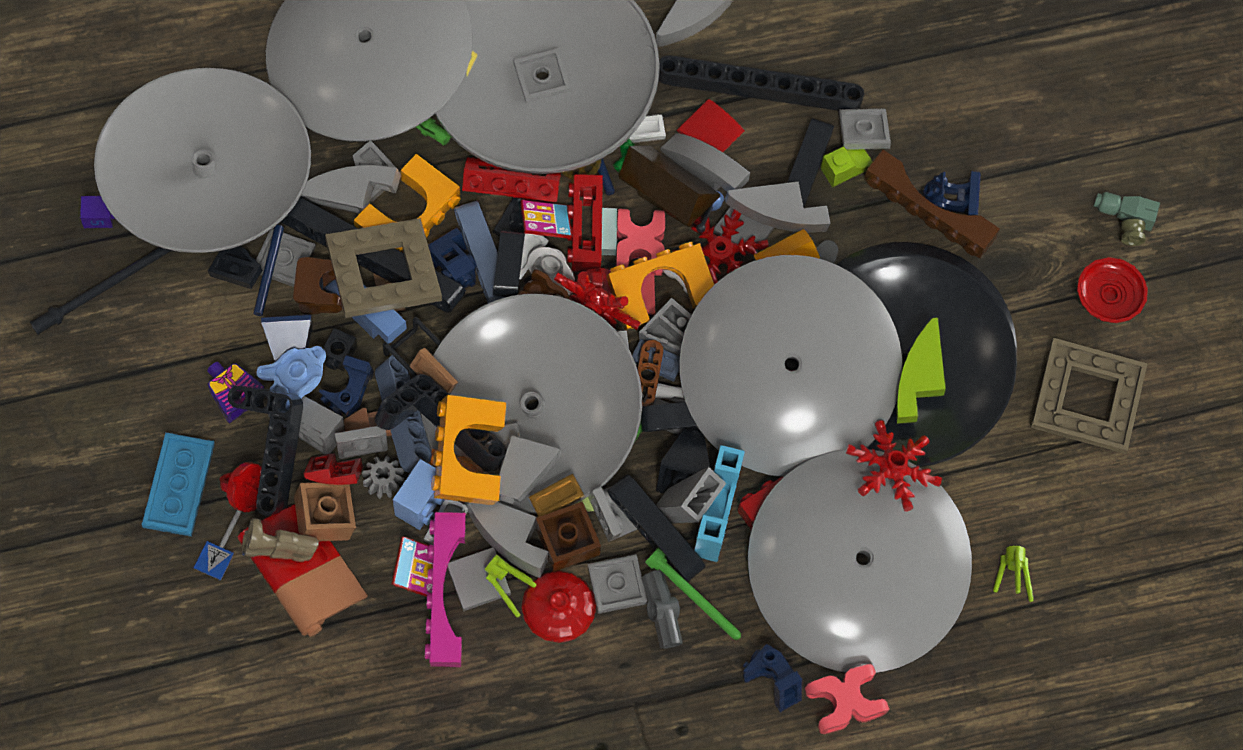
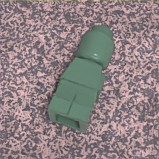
[1094,192,1160,231]

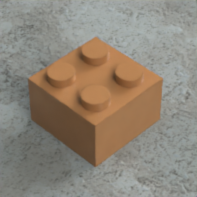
[294,483,356,541]

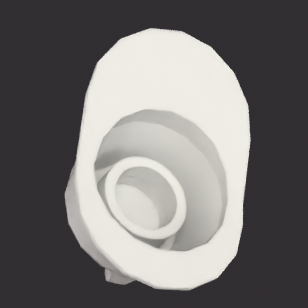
[527,247,575,298]

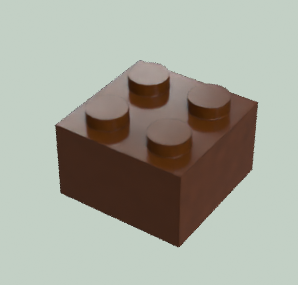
[535,501,601,572]

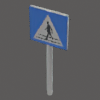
[194,510,242,581]

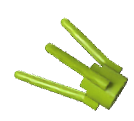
[993,546,1033,602]
[484,555,536,617]

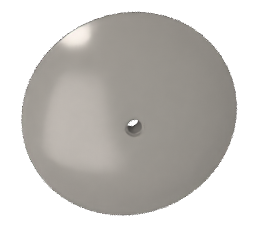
[266,0,473,141]
[94,68,311,253]
[680,255,902,477]
[421,294,642,513]
[748,449,972,673]

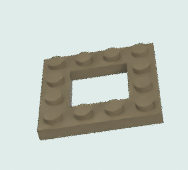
[325,218,442,318]
[1031,338,1147,454]

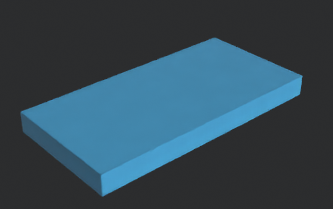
[142,433,215,537]

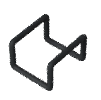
[383,317,441,378]

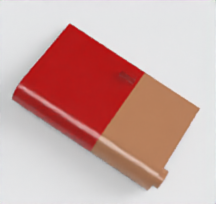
[238,504,368,637]

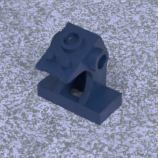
[923,171,981,215]
[428,228,477,291]
[319,355,374,417]
[743,644,802,712]

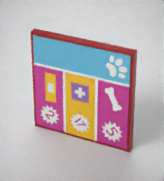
[520,200,572,239]
[391,536,433,597]

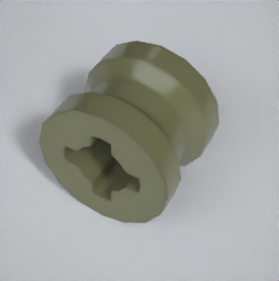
[1121,219,1146,246]

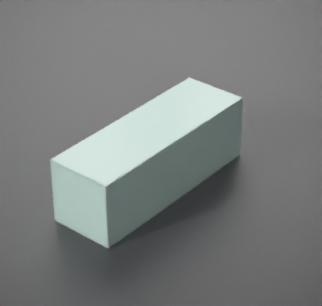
[602,208,617,255]

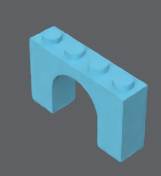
[694,445,745,562]

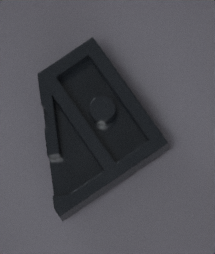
[208,246,263,289]

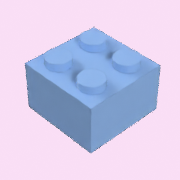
[393,459,445,530]

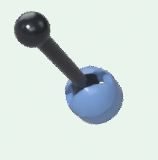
[696,190,724,233]

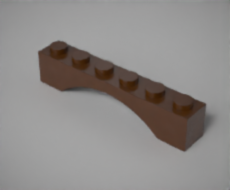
[864,150,1000,259]

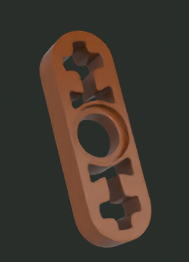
[638,340,663,407]

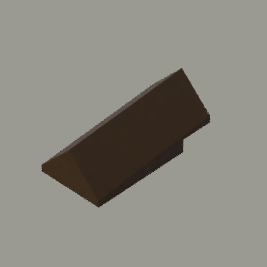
[619,146,721,227]

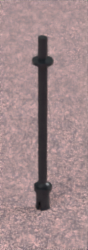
[30,247,173,335]

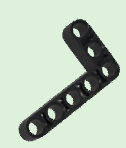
[374,374,507,472]
[228,386,303,516]

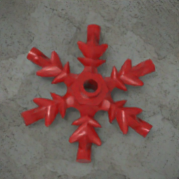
[673,209,769,285]
[554,271,641,330]
[845,420,942,512]

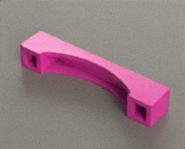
[425,512,466,667]

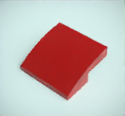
[677,99,745,152]
[304,453,363,485]

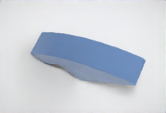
[325,280,407,344]

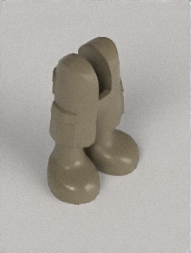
[242,518,319,562]

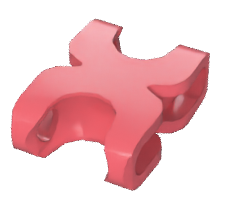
[616,209,665,276]
[804,664,890,734]

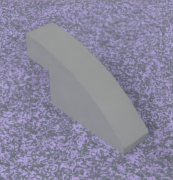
[656,0,733,47]
[660,133,750,192]
[300,165,401,214]
[725,182,830,233]
[465,502,548,578]

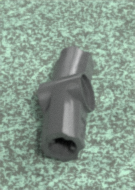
[641,570,683,649]

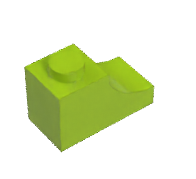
[821,147,873,187]

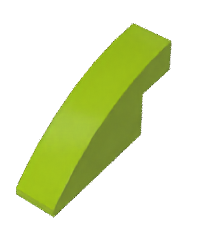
[897,318,945,423]

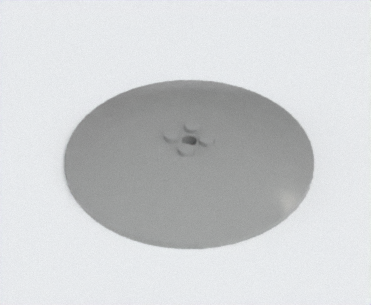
[435,0,659,174]

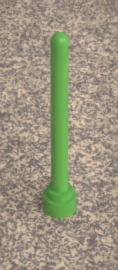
[645,548,741,640]

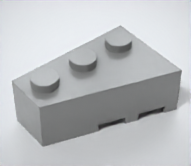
[639,298,692,356]
[268,396,345,455]

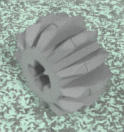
[362,456,404,499]

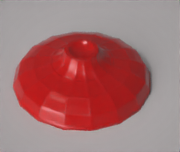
[1077,257,1148,323]
[521,571,596,643]

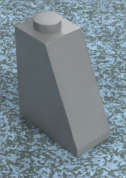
[499,435,562,505]
[656,467,726,524]

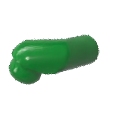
[613,139,635,173]

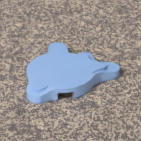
[257,346,326,411]

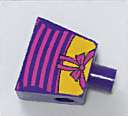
[207,362,265,424]

